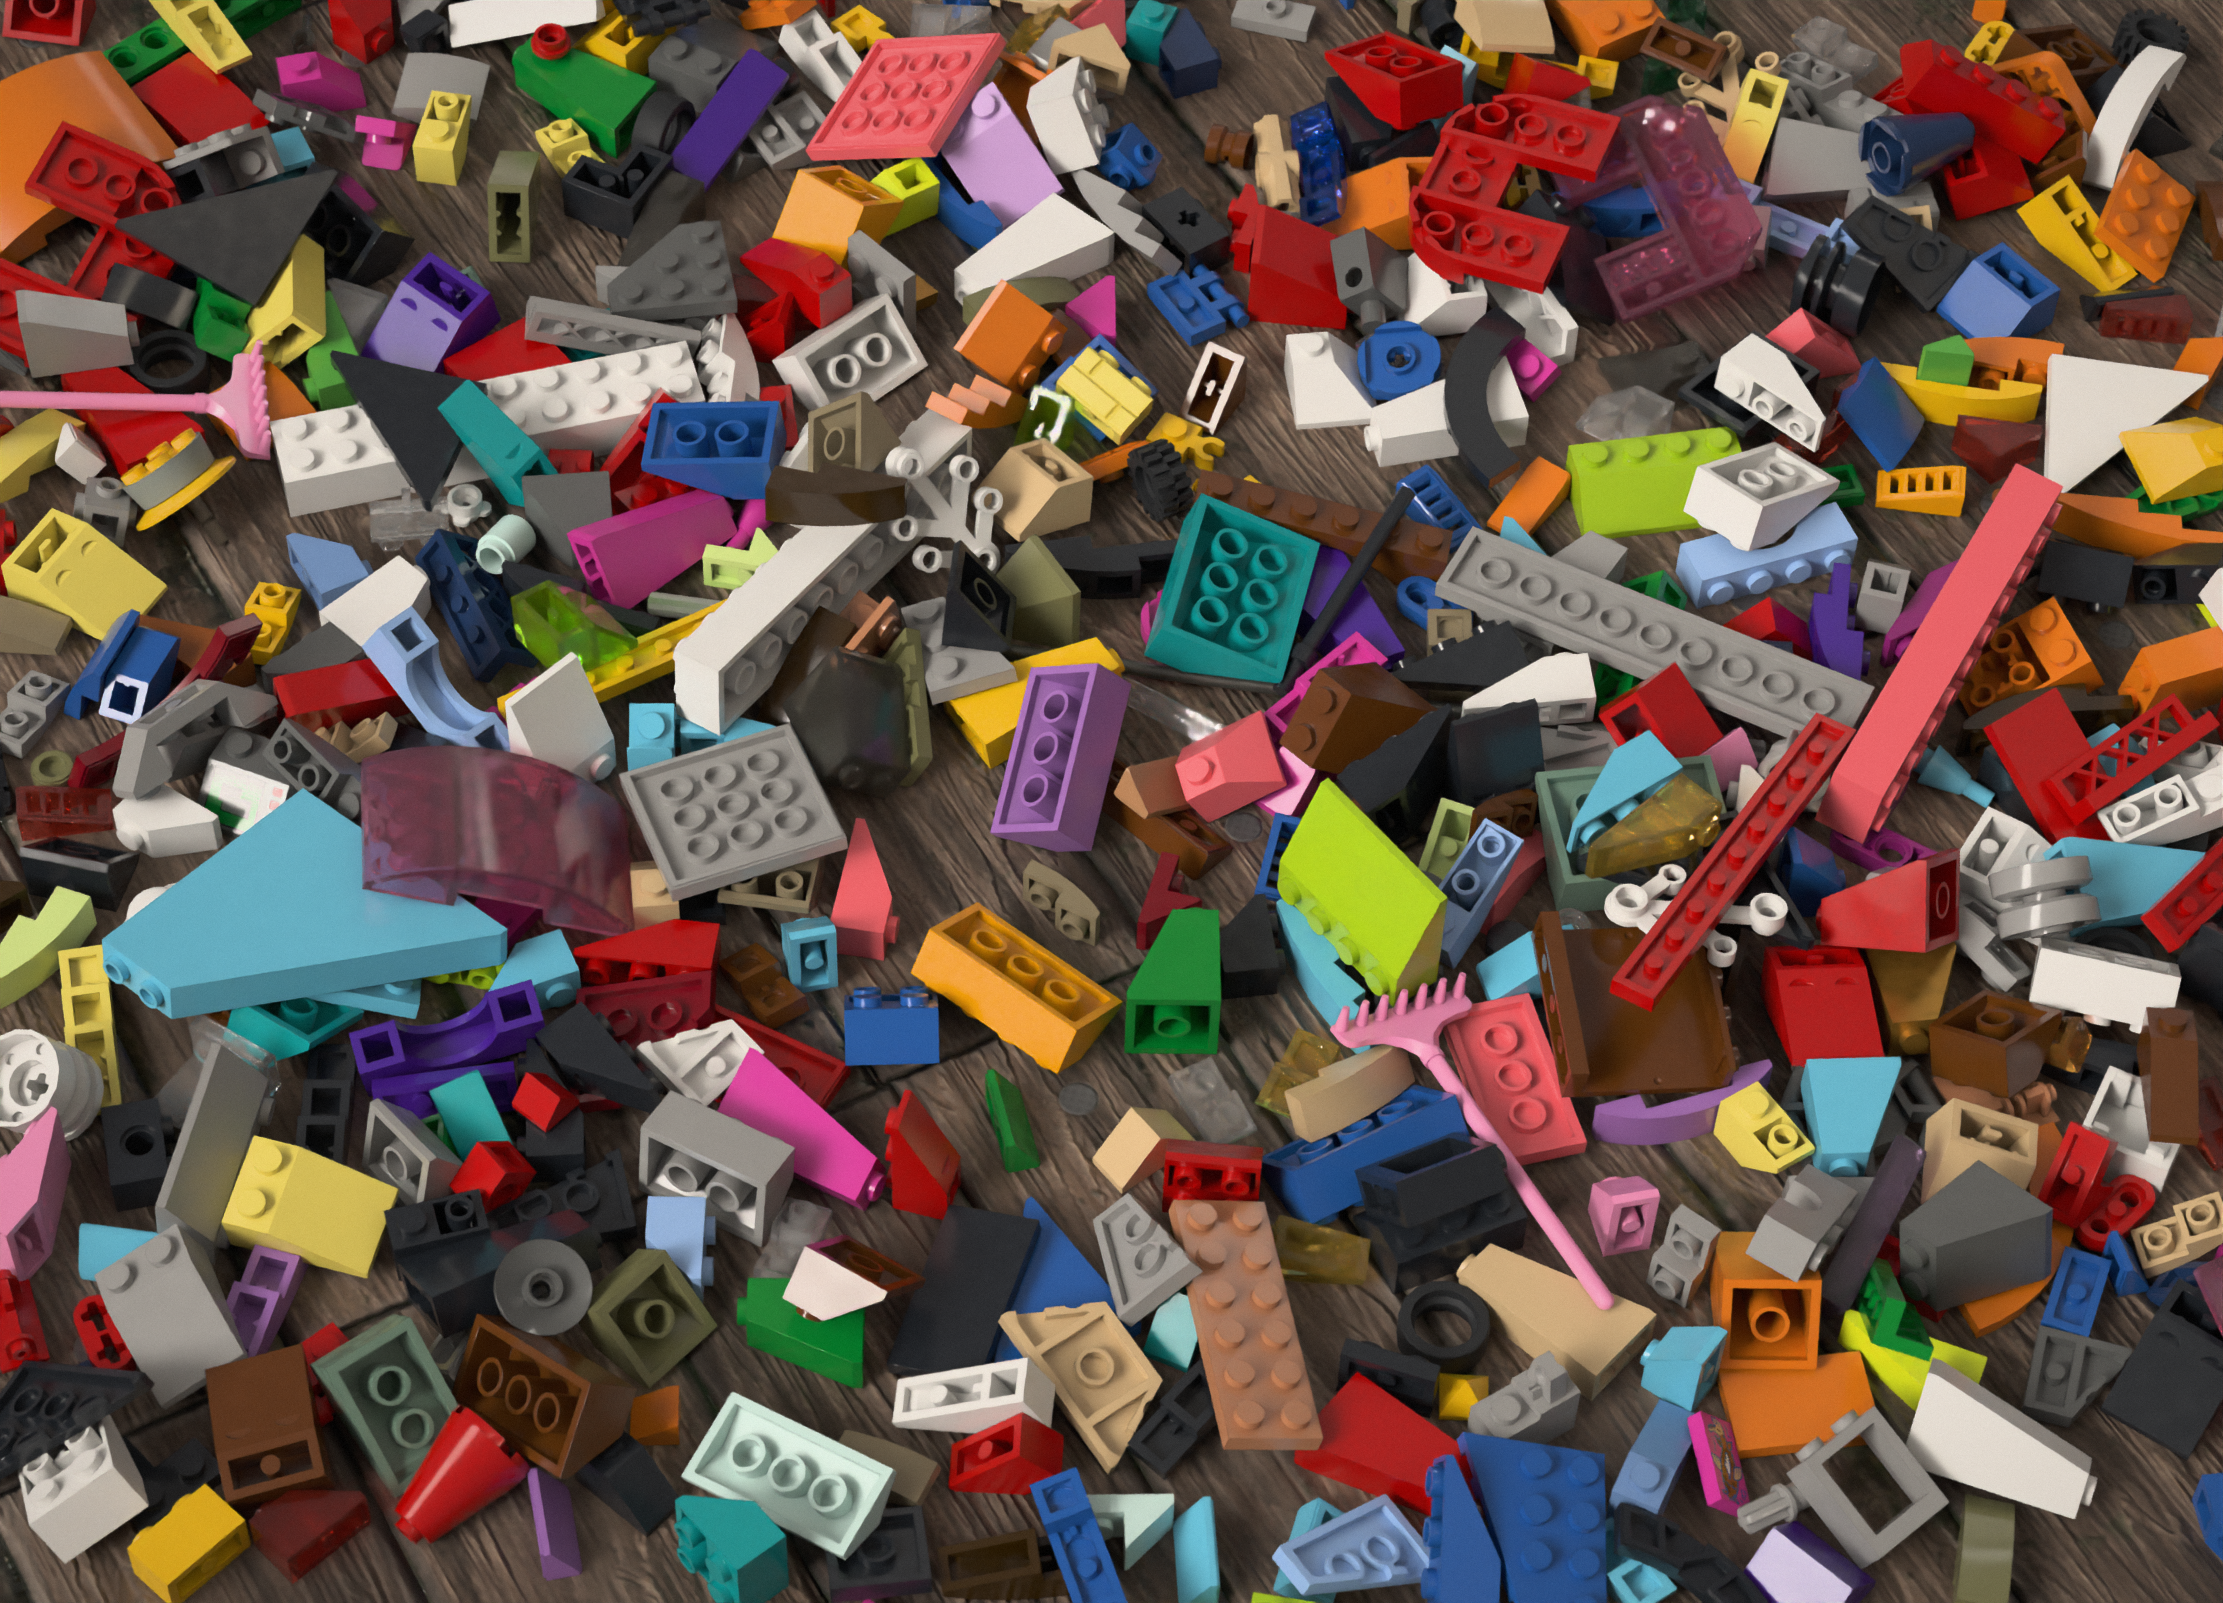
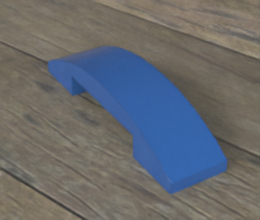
[921,151,1003,250]
[1029,1467,1127,1603]

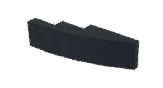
[295,1044,357,1167]

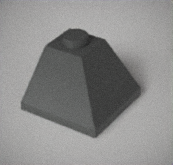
[522,471,613,570]

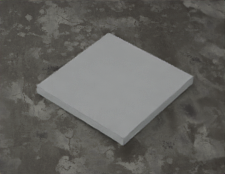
[619,723,848,902]

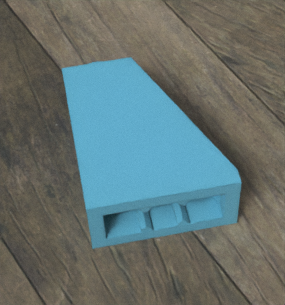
[1800,1057,1902,1177]

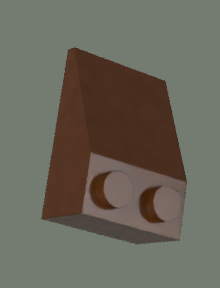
[1993,23,2128,111]

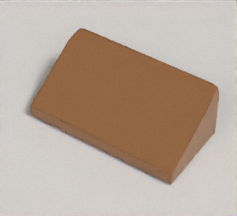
[1114,755,1193,820]

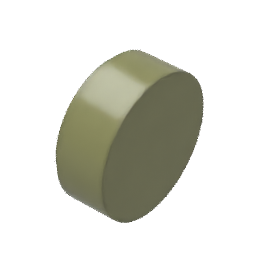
[30,750,75,795]

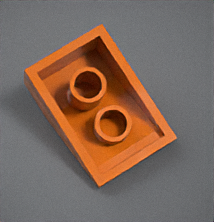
[1543,0,1666,62]

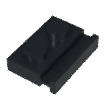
[1336,1338,1441,1419]

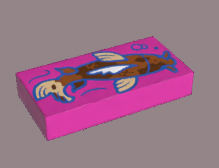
[1687,1411,1750,1517]

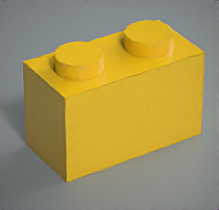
[127,1484,251,1603]

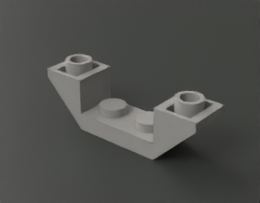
[112,679,278,801]

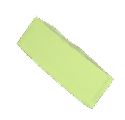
[0,886,97,1009]

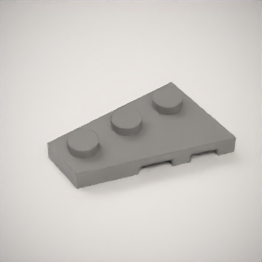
[1093,1193,1203,1327]

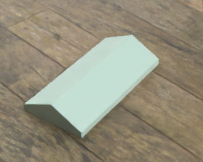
[681,1391,897,1560]

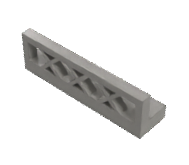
[525,296,701,358]

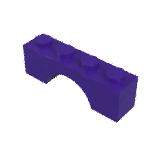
[348,979,545,1097]

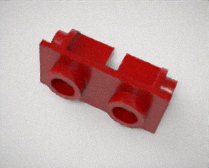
[0,1269,50,1374]

